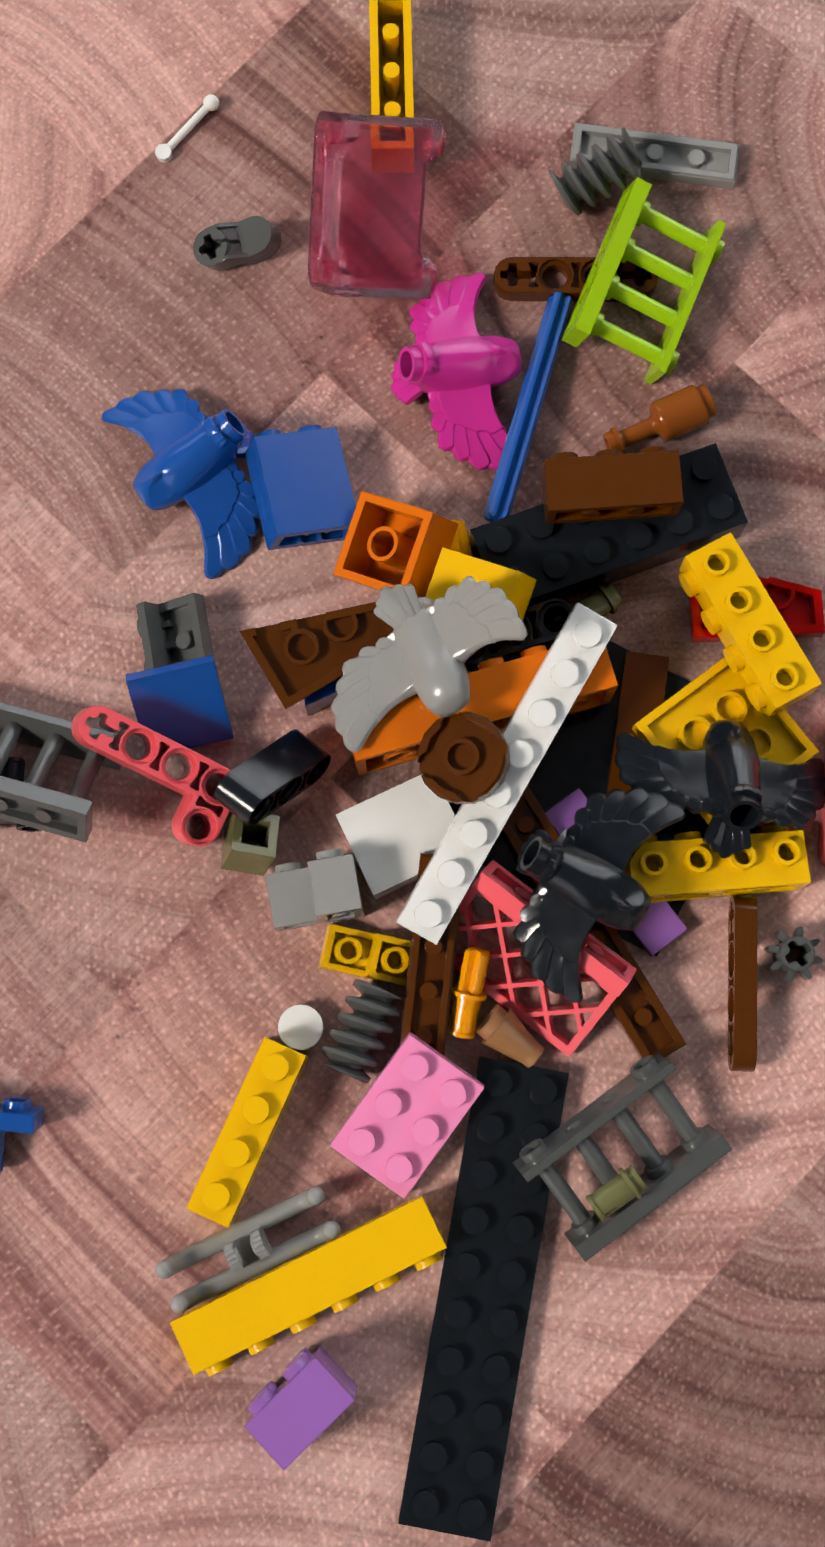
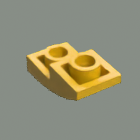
[318,924,411,987]

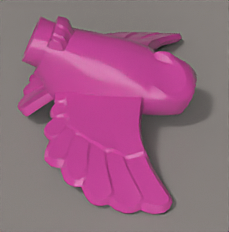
[391,273,522,471]

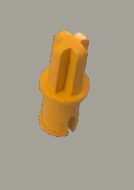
[447,947,490,1039]

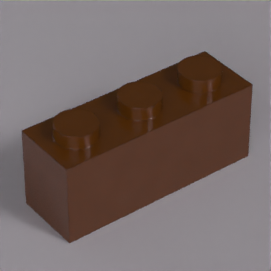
[541,446,684,524]

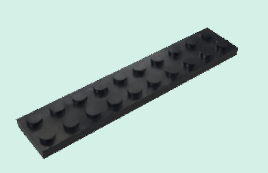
[398,1057,569,1542]

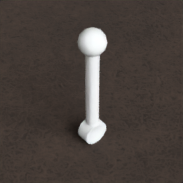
[155,94,219,163]

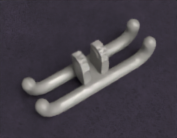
[155,1187,341,1314]

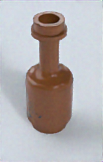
[603,384,717,454]

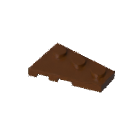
[239,602,394,710]

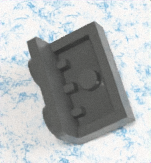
[136,593,215,670]

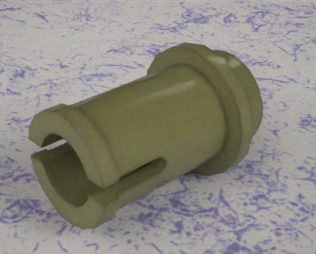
[565,582,622,618]
[586,1165,648,1222]

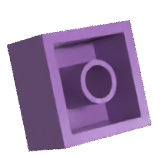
[244,1345,358,1470]

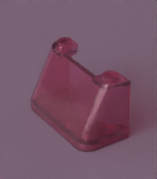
[308,111,446,299]

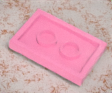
[330,1032,484,1199]

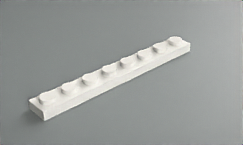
[396,603,618,945]

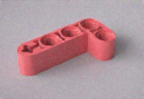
[71,705,231,847]

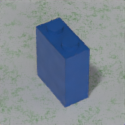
[244,425,356,550]

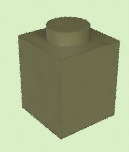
[220,814,280,876]

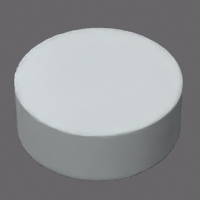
[278,1005,324,1050]

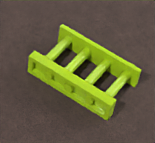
[562,177,726,385]

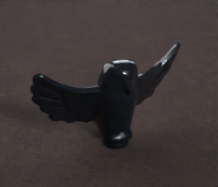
[614,720,825,858]
[513,787,686,1003]

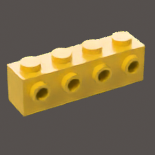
[678,532,822,719]
[625,825,811,903]

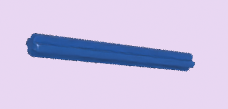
[484,291,573,522]

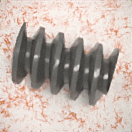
[549,127,643,216]
[321,979,403,1083]

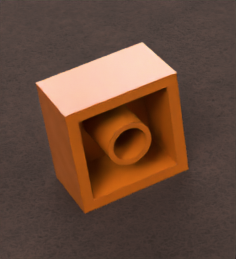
[333,491,458,598]

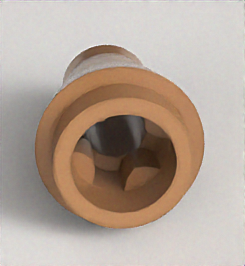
[476,1004,544,1068]

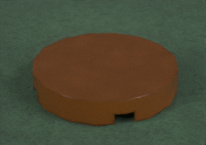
[418,711,510,804]

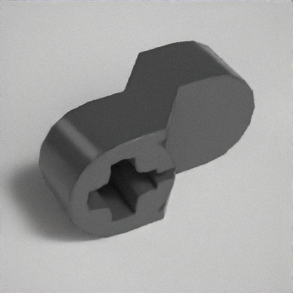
[193,216,282,271]

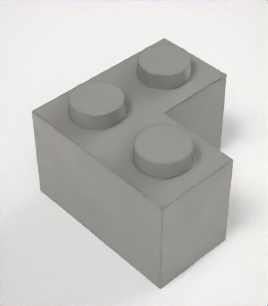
[265,849,364,932]

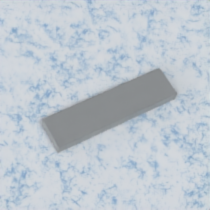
[569,123,740,190]

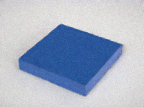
[126,655,234,748]

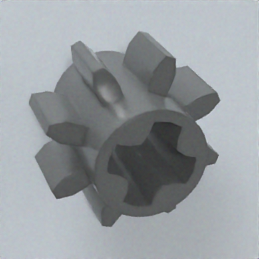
[764,927,823,983]

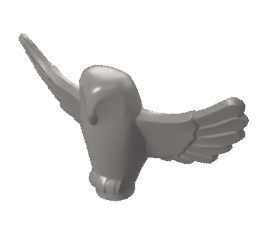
[331,576,527,752]

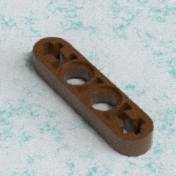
[493,257,658,302]
[728,895,757,1072]

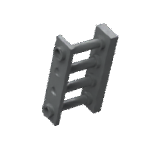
[0,702,122,843]
[513,1053,732,1262]

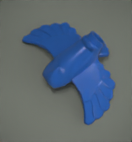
[102,389,260,579]

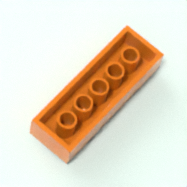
[352,645,618,776]

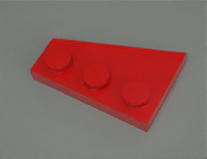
[688,554,825,643]

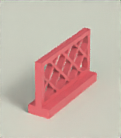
[454,860,637,1057]

